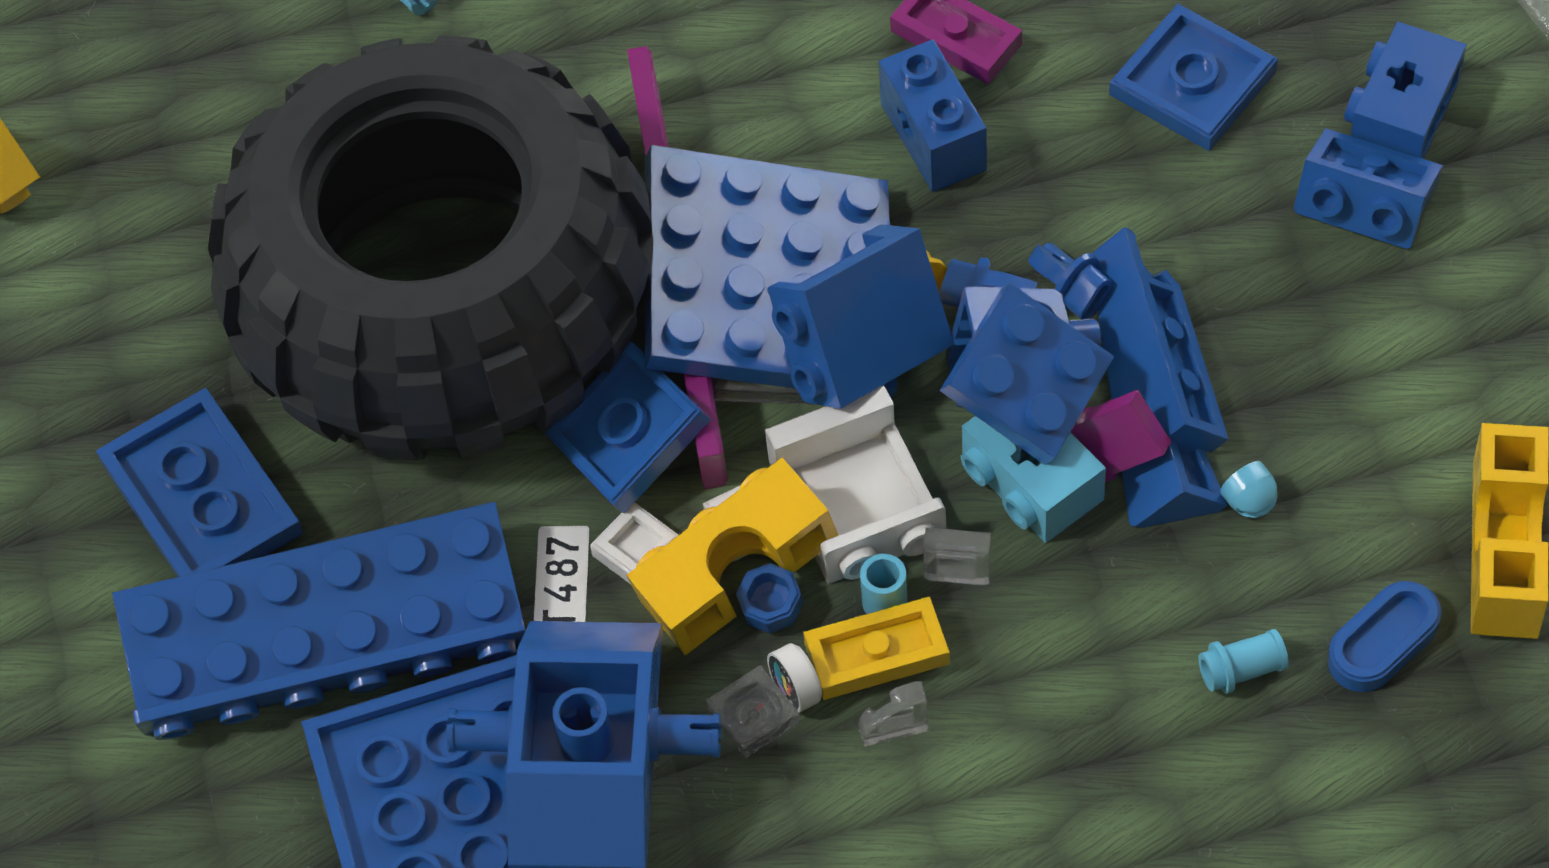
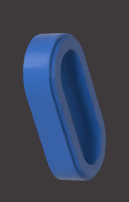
[1327,581,1441,692]

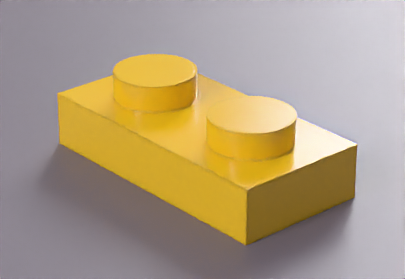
[803,596,950,700]

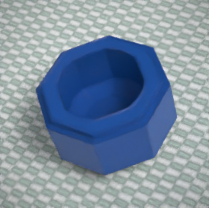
[736,563,804,634]

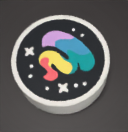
[767,643,822,713]

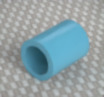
[860,553,908,614]

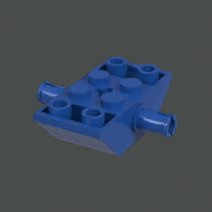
[446,621,722,868]

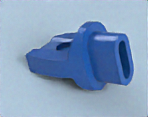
[1028,243,1113,320]
[939,257,1038,307]

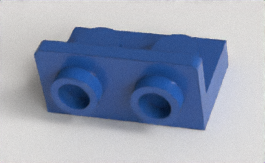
[1294,128,1443,249]

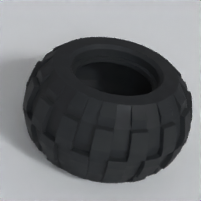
[208,35,654,461]

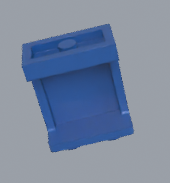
[767,224,954,409]

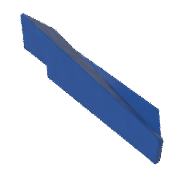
[1092,227,1229,528]

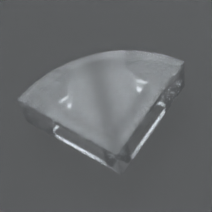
[858,681,928,747]

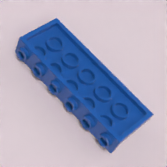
[112,502,526,740]

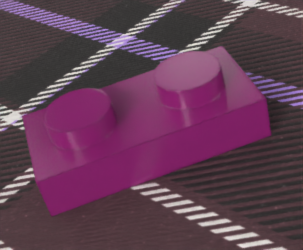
[890,0,1022,85]

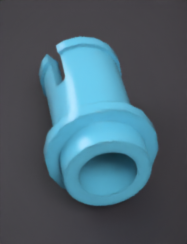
[1198,629,1289,694]

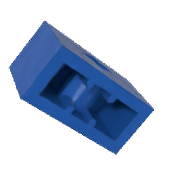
[1344,21,1467,159]
[878,39,987,192]

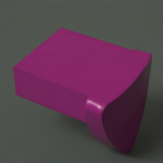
[1071,390,1171,483]

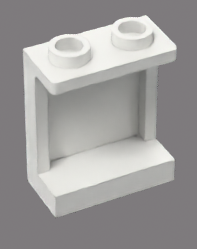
[765,385,947,584]

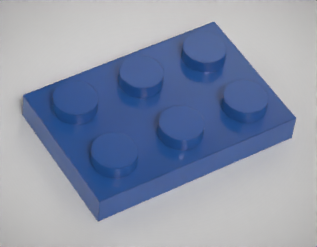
[96,387,303,577]

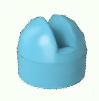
[1220,461,1277,518]

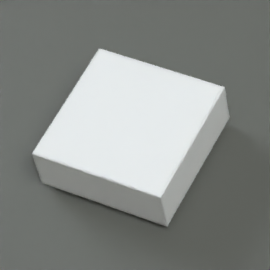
[590,503,678,584]

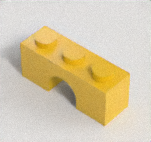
[1471,423,1548,639]
[626,457,839,655]

